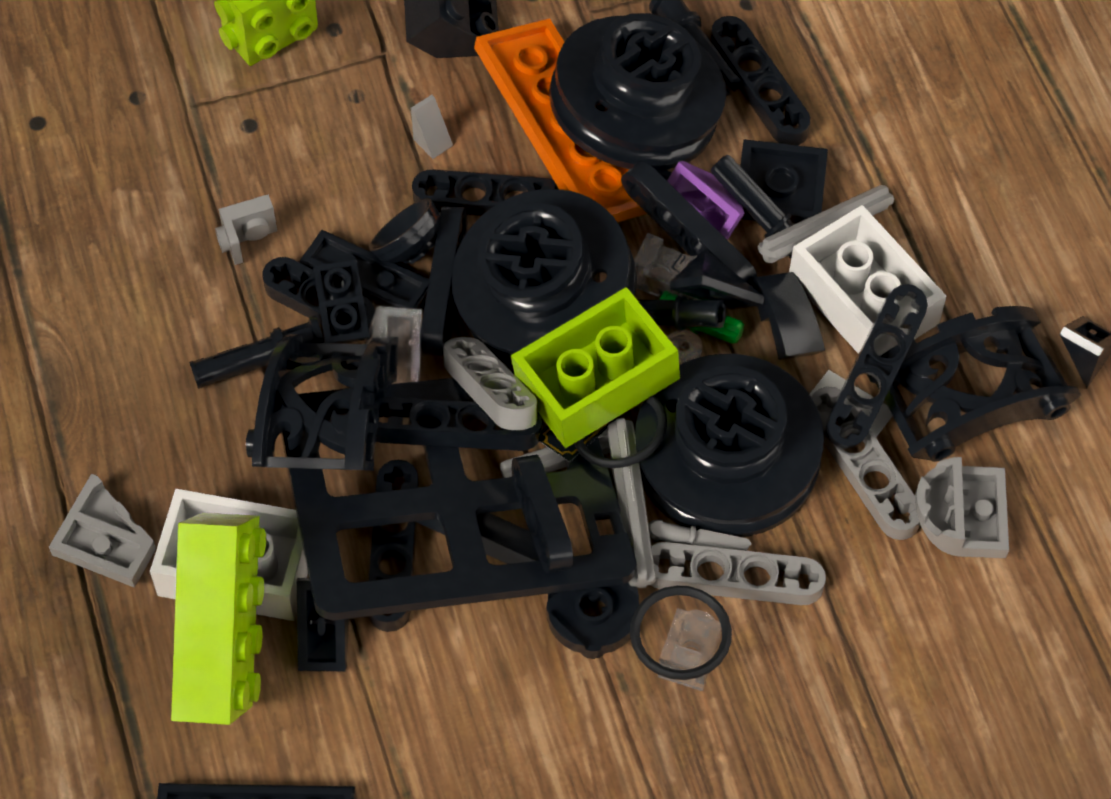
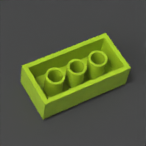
[171,513,266,725]

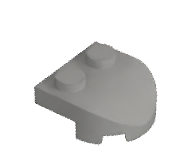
[915,457,1009,558]

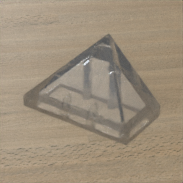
[364,307,422,384]

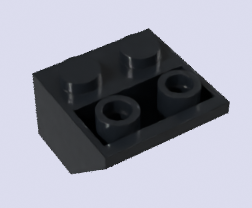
[404,0,499,58]

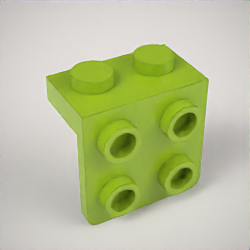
[214,0,318,66]

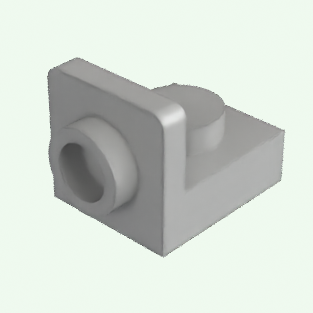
[215,194,277,265]

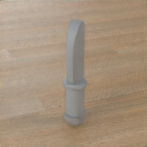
[648,519,751,551]

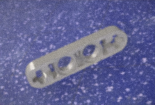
[443,337,537,430]
[811,387,920,540]
[651,542,826,605]

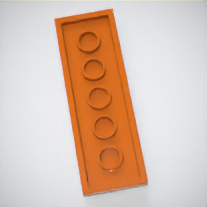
[474,18,647,223]

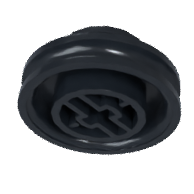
[549,13,726,171]
[451,189,637,365]
[635,353,824,537]

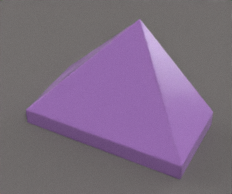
[667,161,745,240]

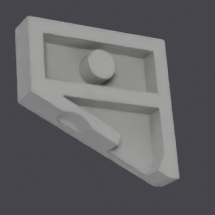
[49,474,156,588]

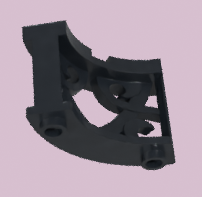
[867,306,1081,462]
[246,334,398,471]

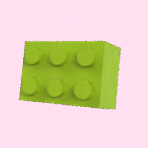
[511,287,680,449]

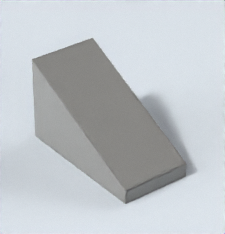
[411,95,453,159]

